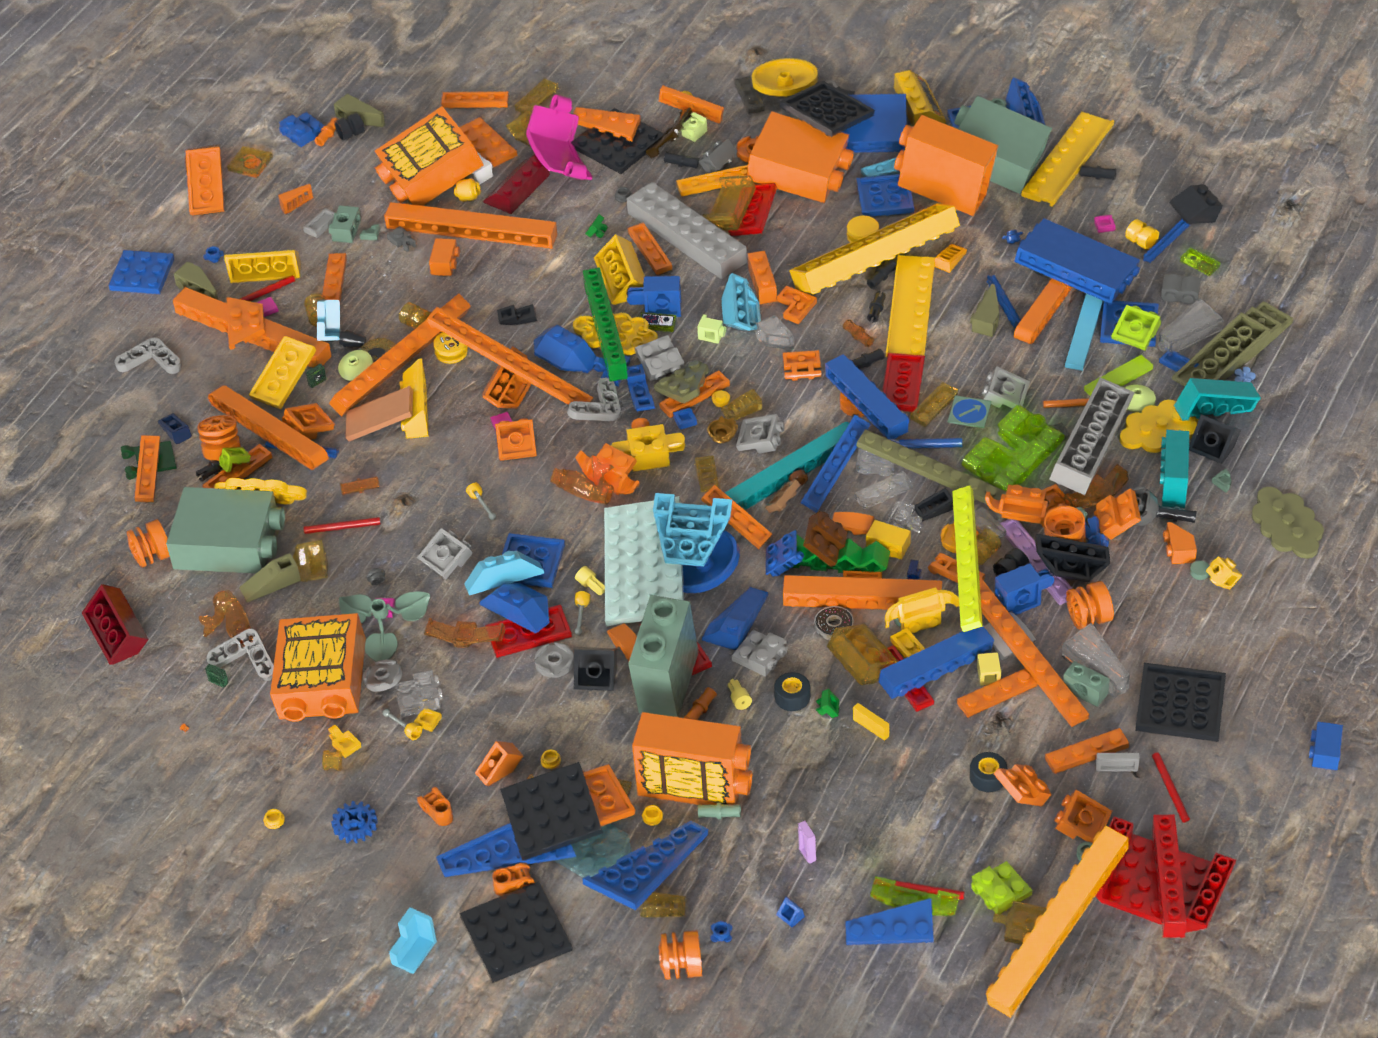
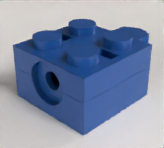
[627,276,682,317]
[995,564,1055,615]

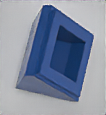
[776,897,805,927]

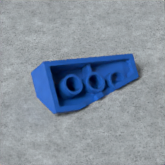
[702,587,768,651]

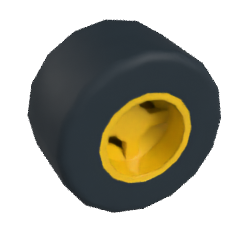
[774,672,811,711]
[970,752,1008,793]

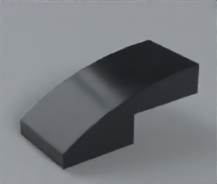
[497,304,537,325]

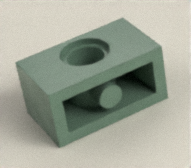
[329,205,361,243]
[1063,661,1110,707]

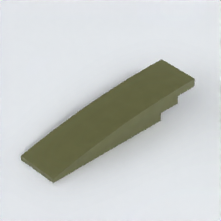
[1172,301,1293,387]

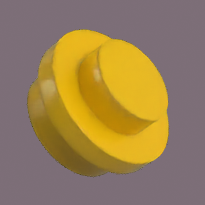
[712,390,730,407]
[540,749,561,769]
[642,805,663,825]
[264,809,285,829]

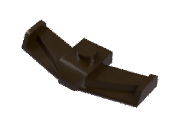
[646,108,692,158]

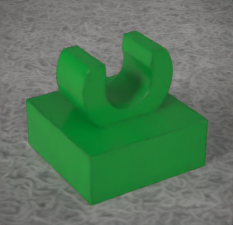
[585,214,608,238]
[816,689,839,718]

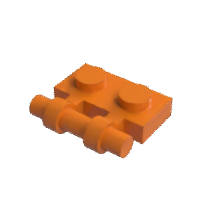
[783,350,821,381]

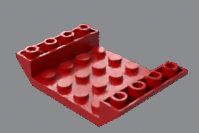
[1095,816,1236,933]

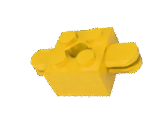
[611,424,685,472]

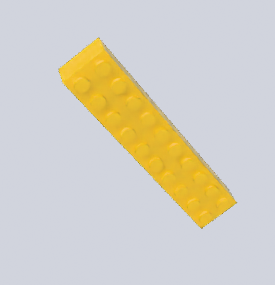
[789,203,960,294]

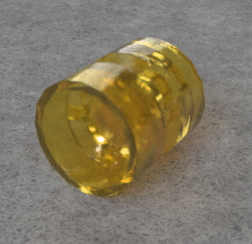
[304,293,326,327]
[399,302,431,329]
[976,529,1002,565]

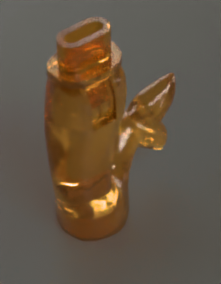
[550,455,614,505]
[199,590,253,647]

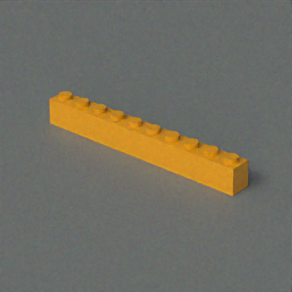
[986,826,1129,1018]

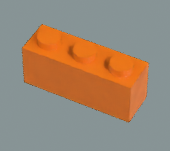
[748,251,777,304]

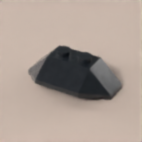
[1035,534,1110,582]

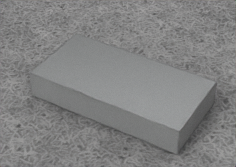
[303,208,335,238]
[1096,753,1139,772]

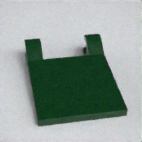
[121,441,177,480]

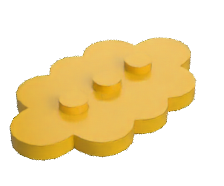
[573,312,658,356]
[1120,400,1199,453]
[214,478,307,505]

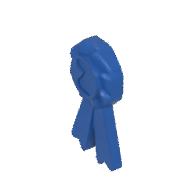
[1085,516,1109,547]

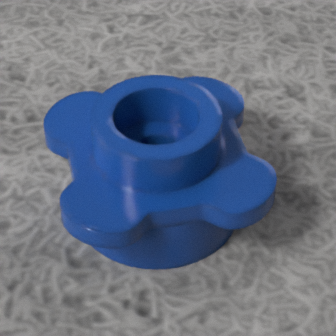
[1002,230,1023,244]
[203,246,224,263]
[710,921,732,942]

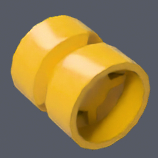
[1125,219,1159,250]

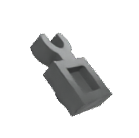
[387,226,417,252]

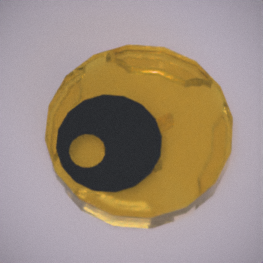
[361,338,395,363]

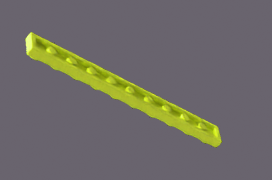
[952,485,983,632]

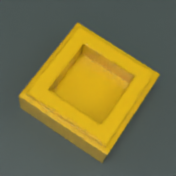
[414,707,442,732]

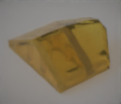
[293,540,328,582]

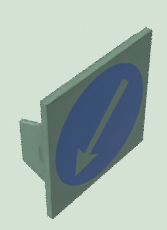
[947,395,992,428]

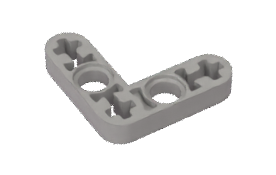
[115,338,182,374]
[567,378,621,421]
[206,629,274,681]

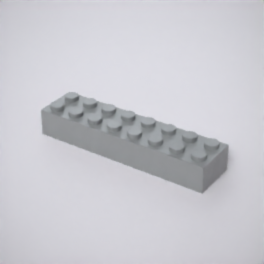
[627,182,747,280]
[1049,378,1135,495]

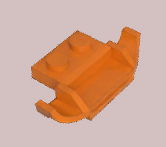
[575,443,640,495]
[985,485,1063,524]

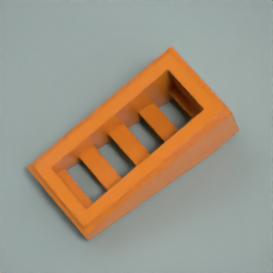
[278,183,313,214]

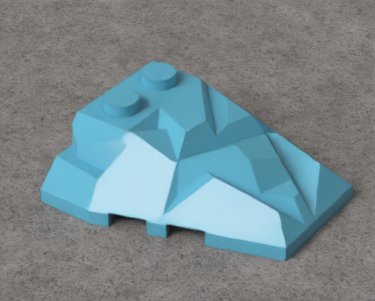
[653,493,732,567]

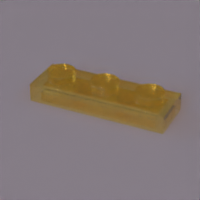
[514,78,558,116]
[910,382,958,427]

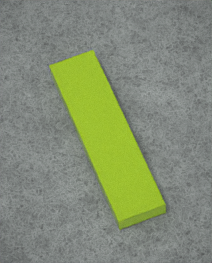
[1084,355,1153,396]

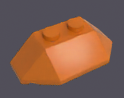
[482,346,532,409]

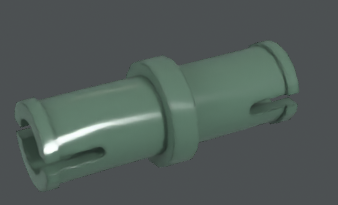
[698,802,741,819]

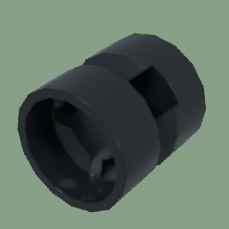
[334,113,365,141]
[993,548,1030,577]

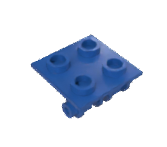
[766,530,804,577]

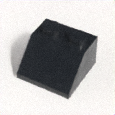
[1169,184,1223,224]
[1189,414,1241,464]
[574,647,617,691]

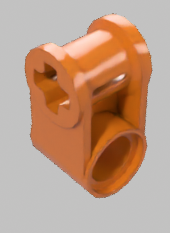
[417,787,453,826]
[492,863,535,896]

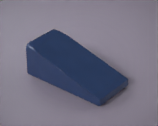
[158,413,192,444]

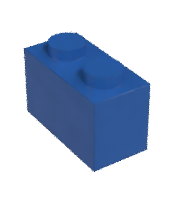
[1309,722,1343,770]

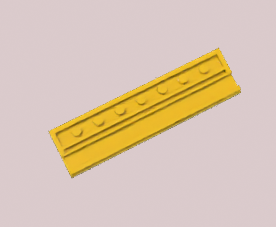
[1021,112,1114,207]
[886,254,935,357]

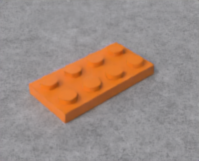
[459,117,517,168]
[186,147,225,216]

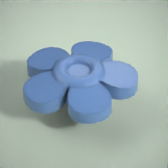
[1234,367,1256,382]

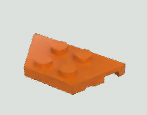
[227,297,265,350]

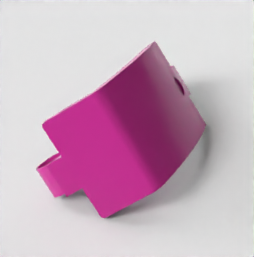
[526,95,593,180]

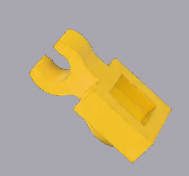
[328,725,361,758]

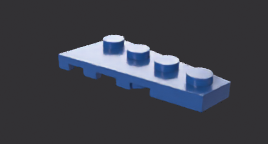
[845,898,934,945]

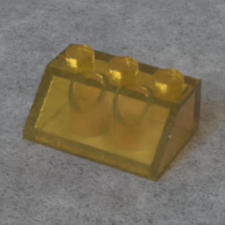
[827,624,899,685]

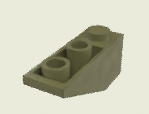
[334,94,385,127]
[174,261,218,300]
[970,284,999,337]
[239,553,301,603]

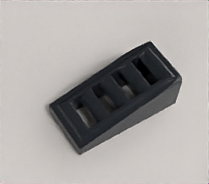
[912,488,953,522]

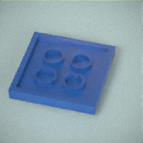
[856,174,914,217]
[108,250,174,294]
[1100,300,1158,347]
[502,533,565,588]

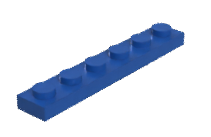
[801,415,871,513]

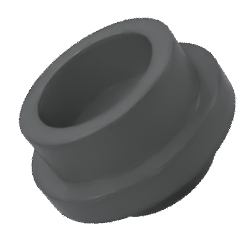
[615,187,632,203]
[366,568,386,585]

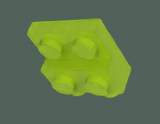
[1111,305,1161,351]
[971,861,1032,915]

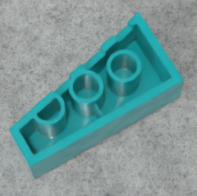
[1174,378,1261,421]
[1160,430,1189,509]

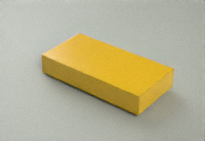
[853,703,889,741]

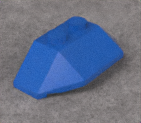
[1005,77,1045,125]
[534,324,597,373]
[479,583,550,633]

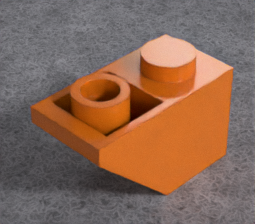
[1163,522,1197,564]

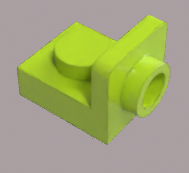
[219,447,251,472]

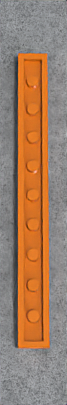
[426,307,593,405]
[979,576,1089,727]

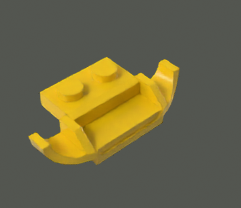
[885,587,959,633]

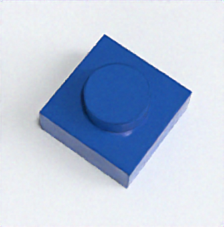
[673,408,697,430]

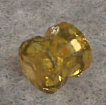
[322,750,342,771]

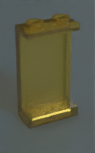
[702,175,756,231]

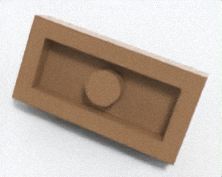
[765,479,800,513]

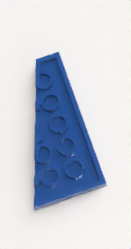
[583,821,708,910]
[436,823,576,877]

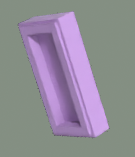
[798,821,816,864]

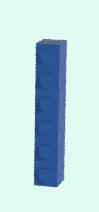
[825,354,909,441]
[879,626,994,699]

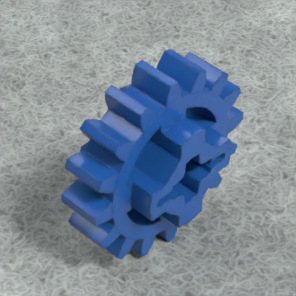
[331,801,378,843]

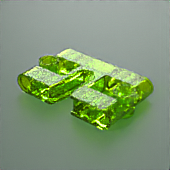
[961,404,1065,491]

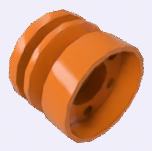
[197,415,241,461]
[1044,506,1086,543]
[126,519,170,568]
[1066,581,1114,630]
[659,930,702,980]

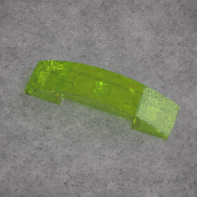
[870,876,960,916]

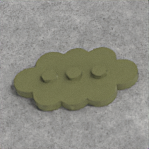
[1252,487,1324,559]

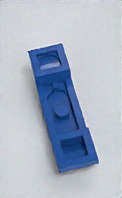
[626,364,655,412]

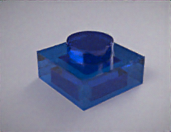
[907,559,922,580]

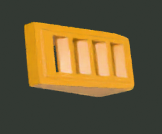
[934,244,967,273]

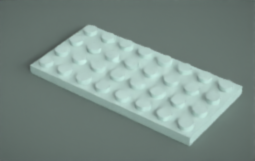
[604,496,684,626]

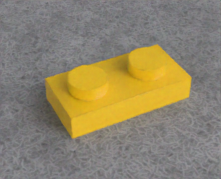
[890,628,925,658]

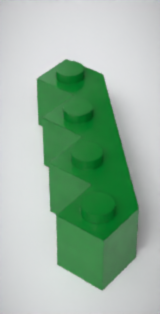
[792,535,890,573]

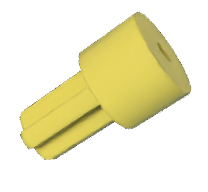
[575,566,605,596]
[728,679,752,710]

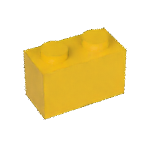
[866,520,911,560]

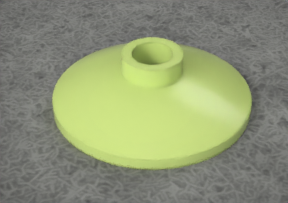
[338,350,373,381]
[1124,384,1156,413]

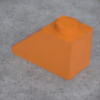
[475,741,523,786]

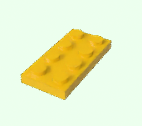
[249,336,316,409]

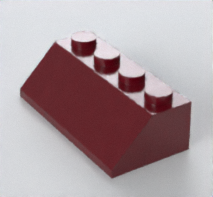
[483,154,550,214]
[82,584,149,665]

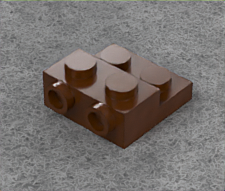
[803,511,848,567]

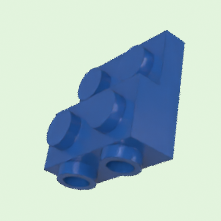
[279,112,325,147]

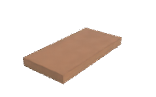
[345,386,413,441]

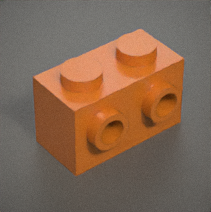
[429,238,460,276]

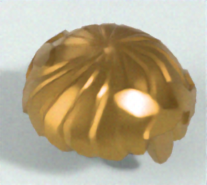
[707,416,738,444]

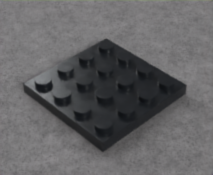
[779,81,875,137]
[571,108,664,174]
[1135,662,1226,742]
[500,762,603,861]
[460,881,572,983]

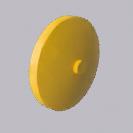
[752,58,818,96]

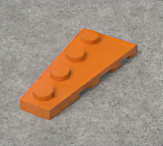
[573,107,641,141]

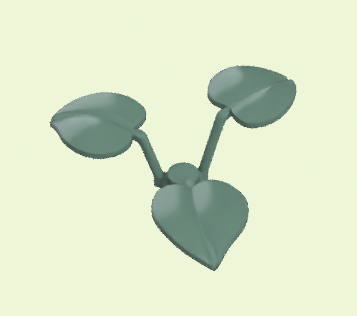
[339,592,430,662]

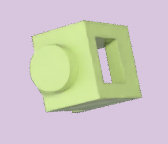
[681,112,707,142]
[697,314,726,344]

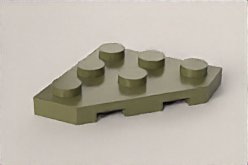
[654,361,709,404]

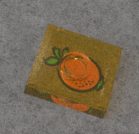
[227,146,273,178]

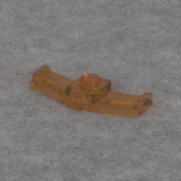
[1063,464,1129,508]
[424,618,505,648]

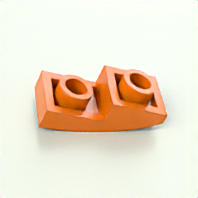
[832,512,875,535]
[607,623,637,662]

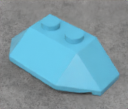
[721,273,761,331]
[465,551,544,595]

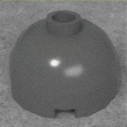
[1132,487,1159,526]

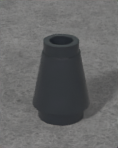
[339,330,366,347]

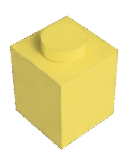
[977,653,1001,686]

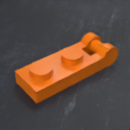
[928,553,985,583]

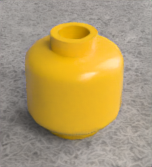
[454,178,481,202]

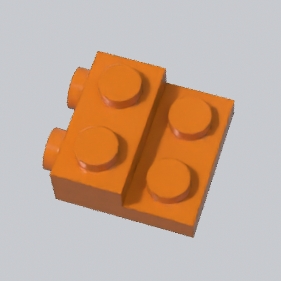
[282,403,335,440]
[495,418,537,461]
[1094,488,1141,540]
[994,764,1052,807]
[1054,790,1112,843]

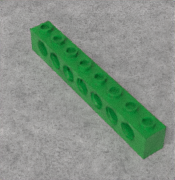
[582,268,628,382]

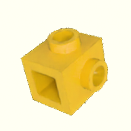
[1206,556,1242,590]

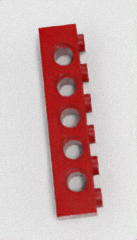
[1152,814,1187,938]

